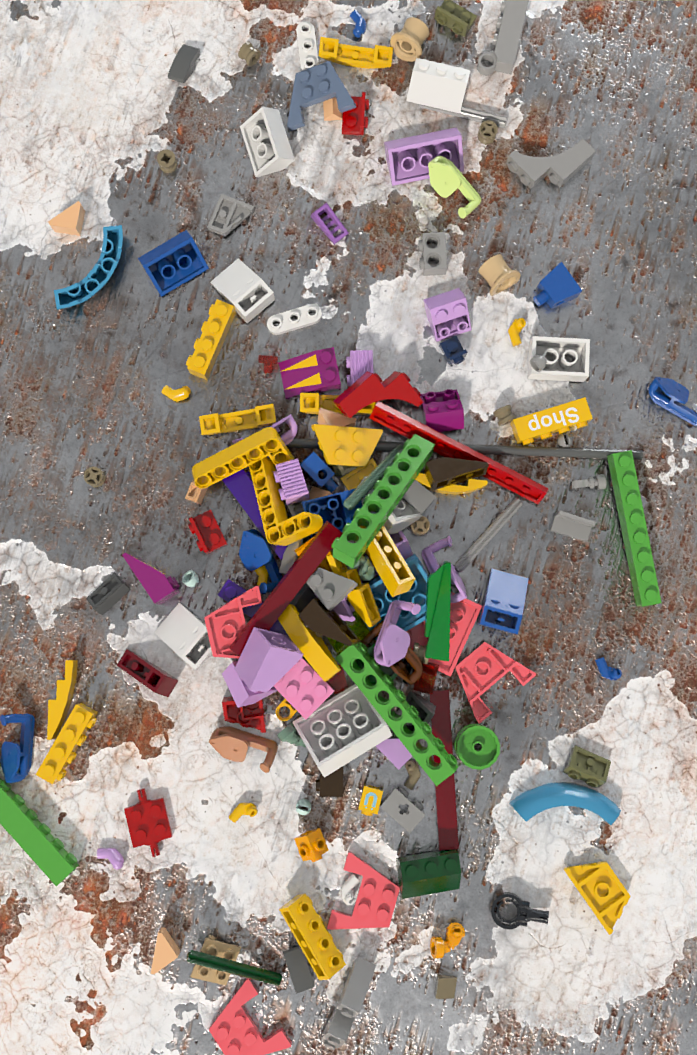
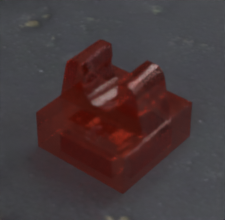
[258,355,279,373]

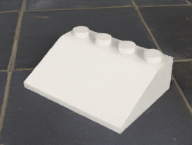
[292,684,393,778]

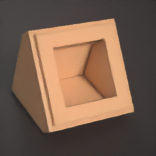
[323,97,342,121]
[185,481,208,505]

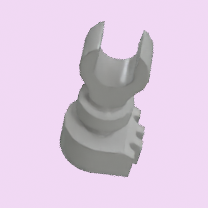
[572,474,606,490]

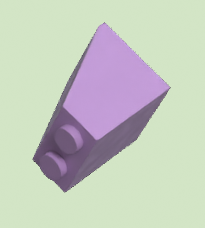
[234,627,303,693]

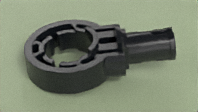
[491,892,549,929]

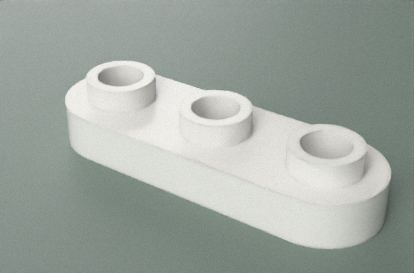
[296,21,319,71]
[267,304,322,335]

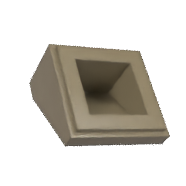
[434,974,457,999]

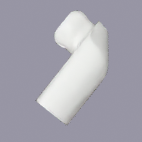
[341,873,360,905]

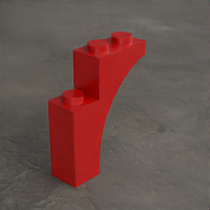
[333,371,423,418]

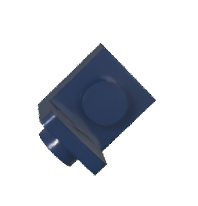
[439,336,468,365]

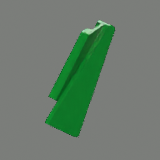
[424,561,451,661]

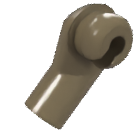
[404,760,421,790]

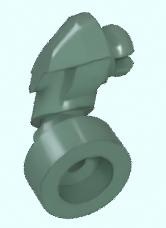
[345,555,375,581]
[277,723,306,747]

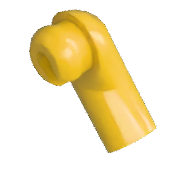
[508,318,526,346]
[161,385,191,402]
[254,565,269,586]
[228,803,257,823]

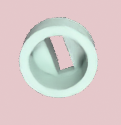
[182,570,199,587]
[296,798,312,815]

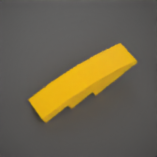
[326,553,381,627]
[278,604,341,682]
[47,660,78,740]

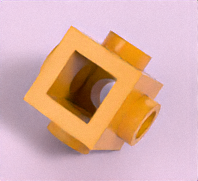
[294,828,329,862]

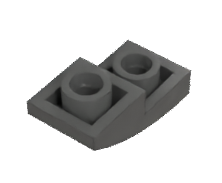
[168,44,200,83]
[283,946,315,994]

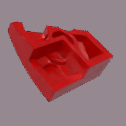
[222,696,267,733]

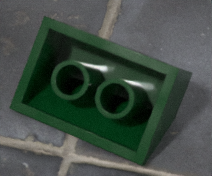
[396,849,461,899]

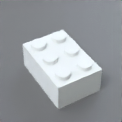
[527,336,590,382]

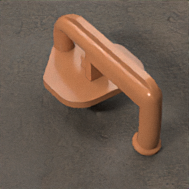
[209,726,278,773]

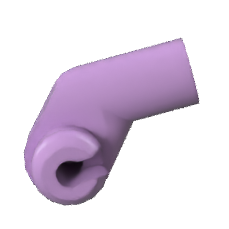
[97,848,124,870]

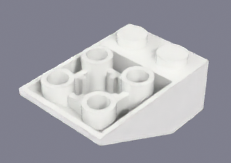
[210,258,275,323]
[154,603,212,670]

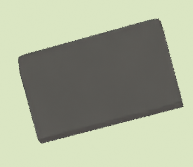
[86,572,130,615]

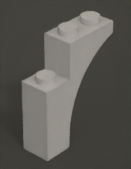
[506,138,596,189]
[320,957,376,1050]

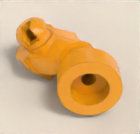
[430,922,465,959]

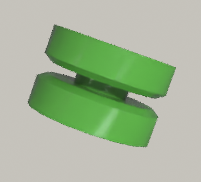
[454,723,500,770]

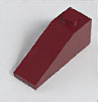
[117,649,179,698]

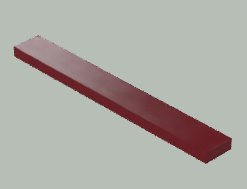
[229,521,343,656]
[429,690,459,850]

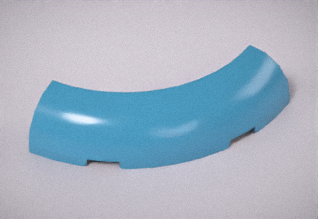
[54,225,123,310]
[509,782,621,825]

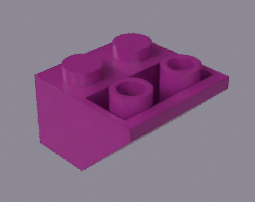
[420,389,464,432]

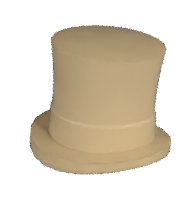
[390,17,429,62]
[478,254,521,296]

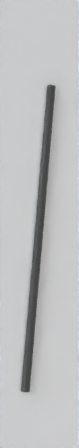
[286,438,643,460]

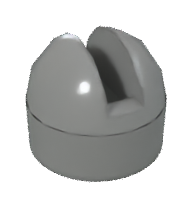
[530,355,547,372]
[556,433,573,448]

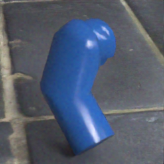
[350,10,367,38]
[595,657,622,680]

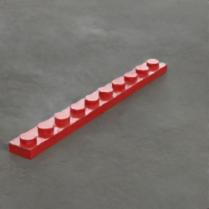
[369,401,548,504]

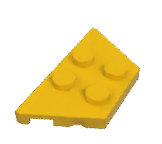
[311,424,383,467]
[563,861,630,935]

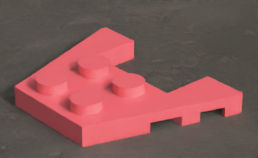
[204,585,262,659]
[455,642,536,724]
[327,851,400,930]
[209,978,292,1055]

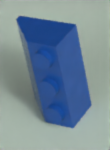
[138,230,209,297]

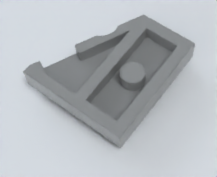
[207,194,255,236]
[306,567,358,611]

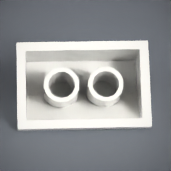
[406,58,470,113]
[240,106,295,177]
[357,476,422,535]

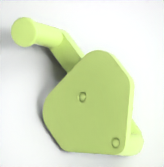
[428,156,481,219]

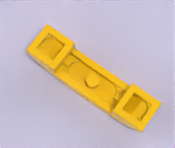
[318,37,393,69]
[300,393,376,415]
[199,404,277,435]
[415,473,488,495]

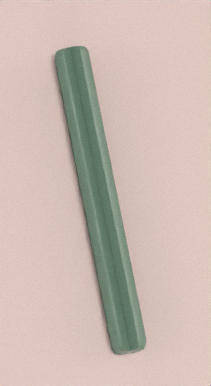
[343,445,403,510]

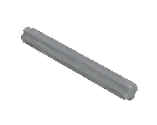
[418,104,507,128]
[454,498,523,572]

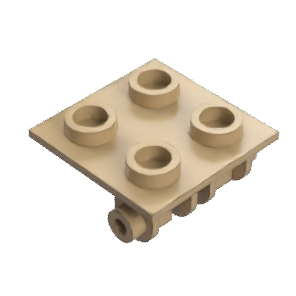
[190,935,241,986]

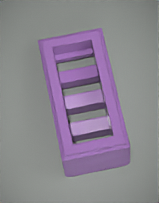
[311,202,349,245]

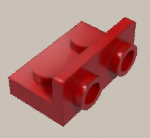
[342,92,369,135]
[188,509,228,554]

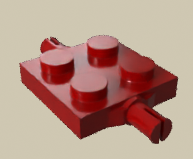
[124,788,172,857]

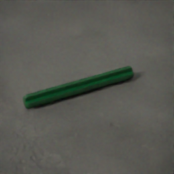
[186,950,282,986]

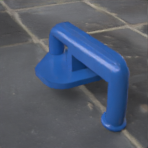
[648,377,697,426]
[239,529,283,594]
[0,714,35,783]

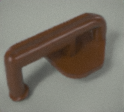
[361,621,423,685]

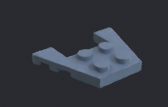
[287,61,356,131]

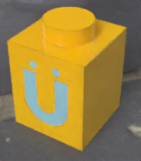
[358,783,383,816]

